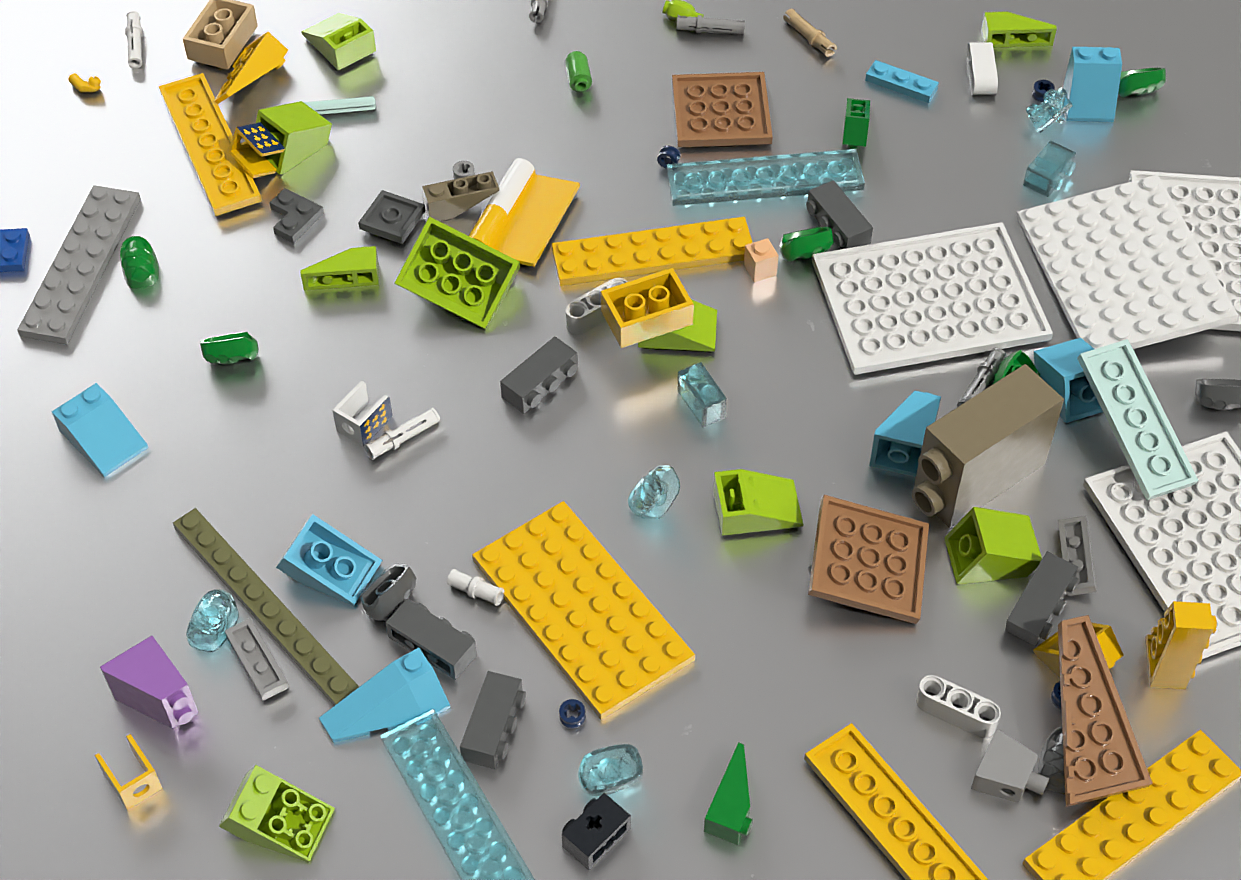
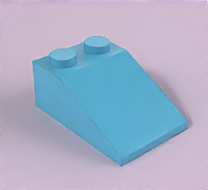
[52,383,149,478]
[276,514,383,606]

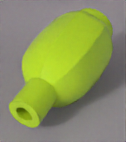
[662,0,704,22]

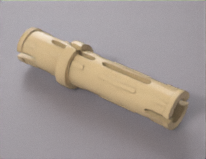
[783,9,837,57]

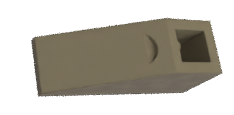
[422,171,500,221]

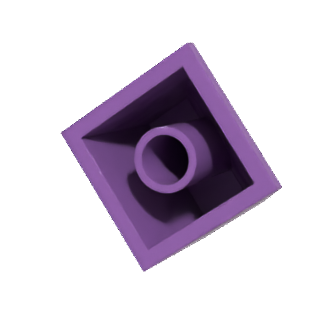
[100,636,198,729]

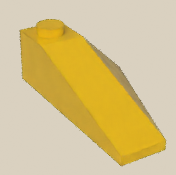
[214,31,288,104]

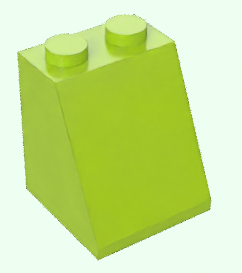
[256,101,332,175]
[944,507,1042,585]

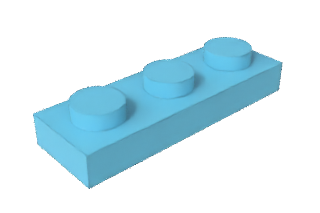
[865,60,939,103]

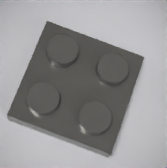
[358,190,426,244]

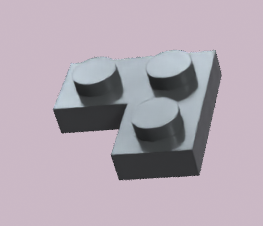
[269,188,324,244]

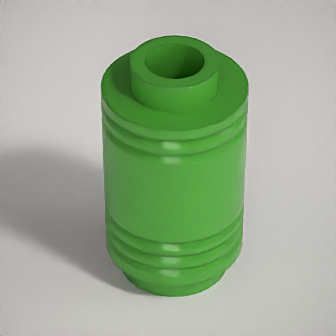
[565,51,592,92]

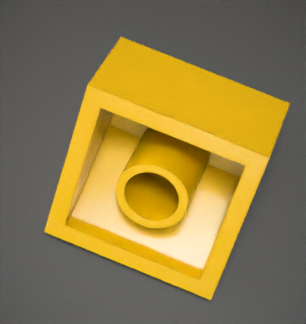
[1033,622,1124,678]

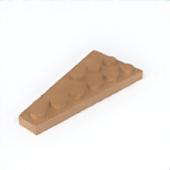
[1058,615,1153,807]

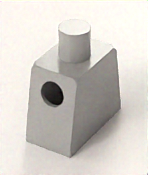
[971,729,1049,802]

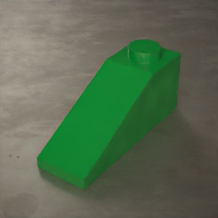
[842,98,870,149]
[704,742,753,845]

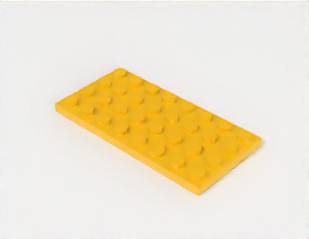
[472,501,695,720]

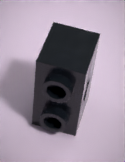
[561,793,631,870]

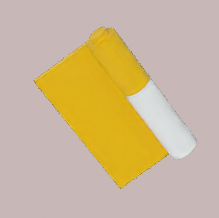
[469,158,580,267]

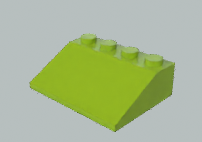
[394,216,520,329]

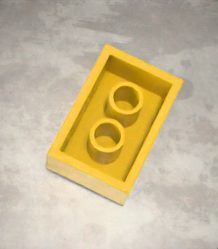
[600,268,694,348]

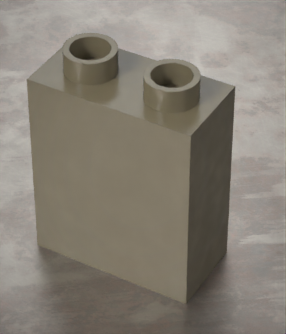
[912,364,1064,528]

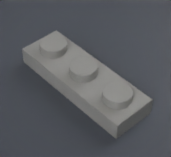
[1058,516,1096,596]
[224,618,289,701]

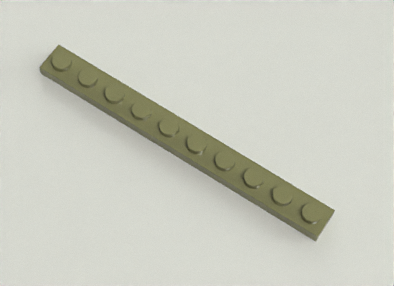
[173,508,359,706]

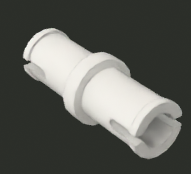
[447,569,505,606]

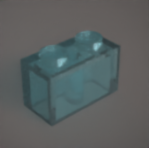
[1023,140,1076,197]
[677,362,727,428]

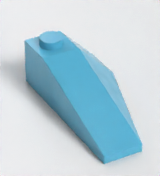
[319,648,451,743]

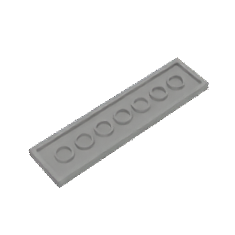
[17,185,141,345]

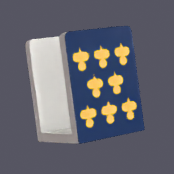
[332,381,393,447]

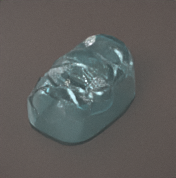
[628,465,680,519]
[186,589,239,652]
[578,744,643,796]

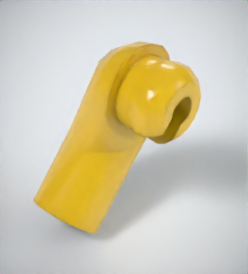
[68,73,101,93]

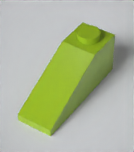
[981,12,1057,48]
[300,246,379,291]

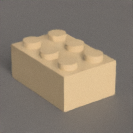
[182,0,258,69]

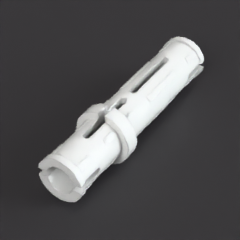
[125,11,143,69]
[364,408,440,460]

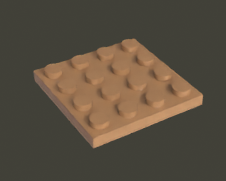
[672,72,773,147]
[808,495,929,624]

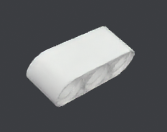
[967,42,998,95]
[565,278,627,335]
[916,675,1001,738]

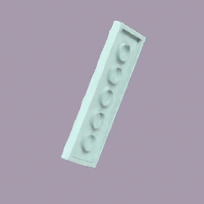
[1077,339,1199,501]

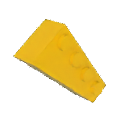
[1145,601,1217,689]

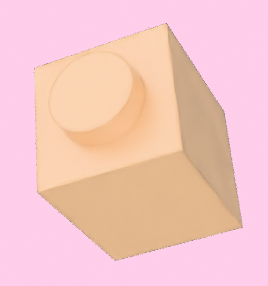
[744,238,779,282]

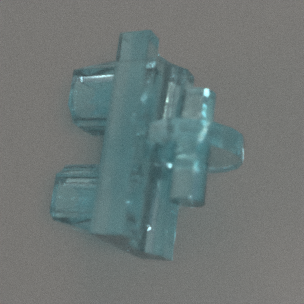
[1026,87,1073,133]

